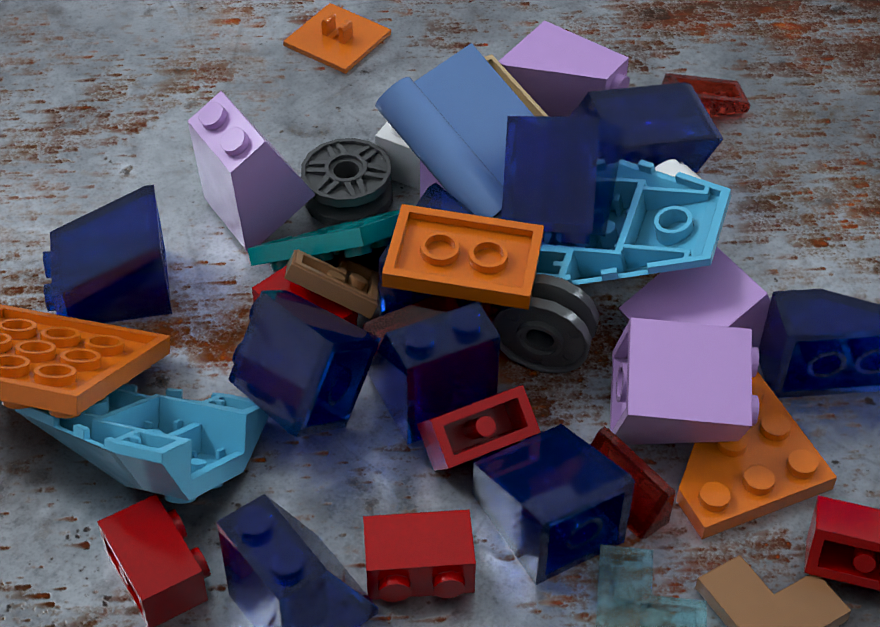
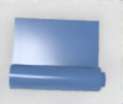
[375,43,561,220]

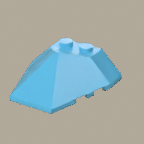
[536,145,732,285]
[15,384,271,504]

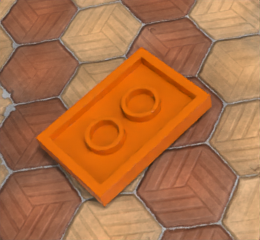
[382,204,544,310]

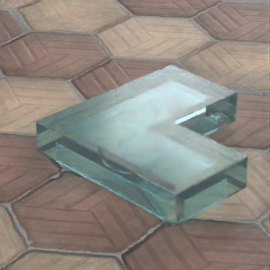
[595,545,707,627]

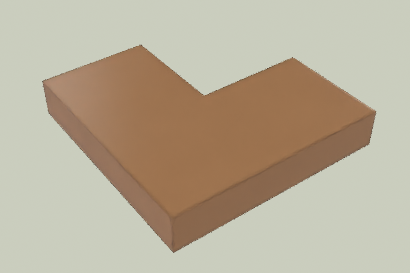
[284,249,380,319]
[695,555,851,627]

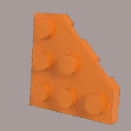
[676,371,837,539]

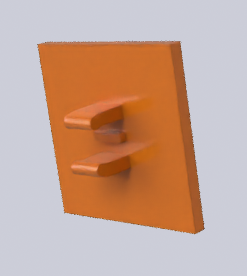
[283,3,391,74]

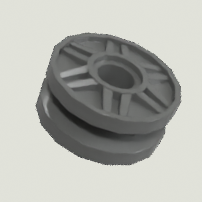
[301,138,393,226]
[491,274,599,373]

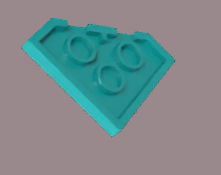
[247,204,430,271]

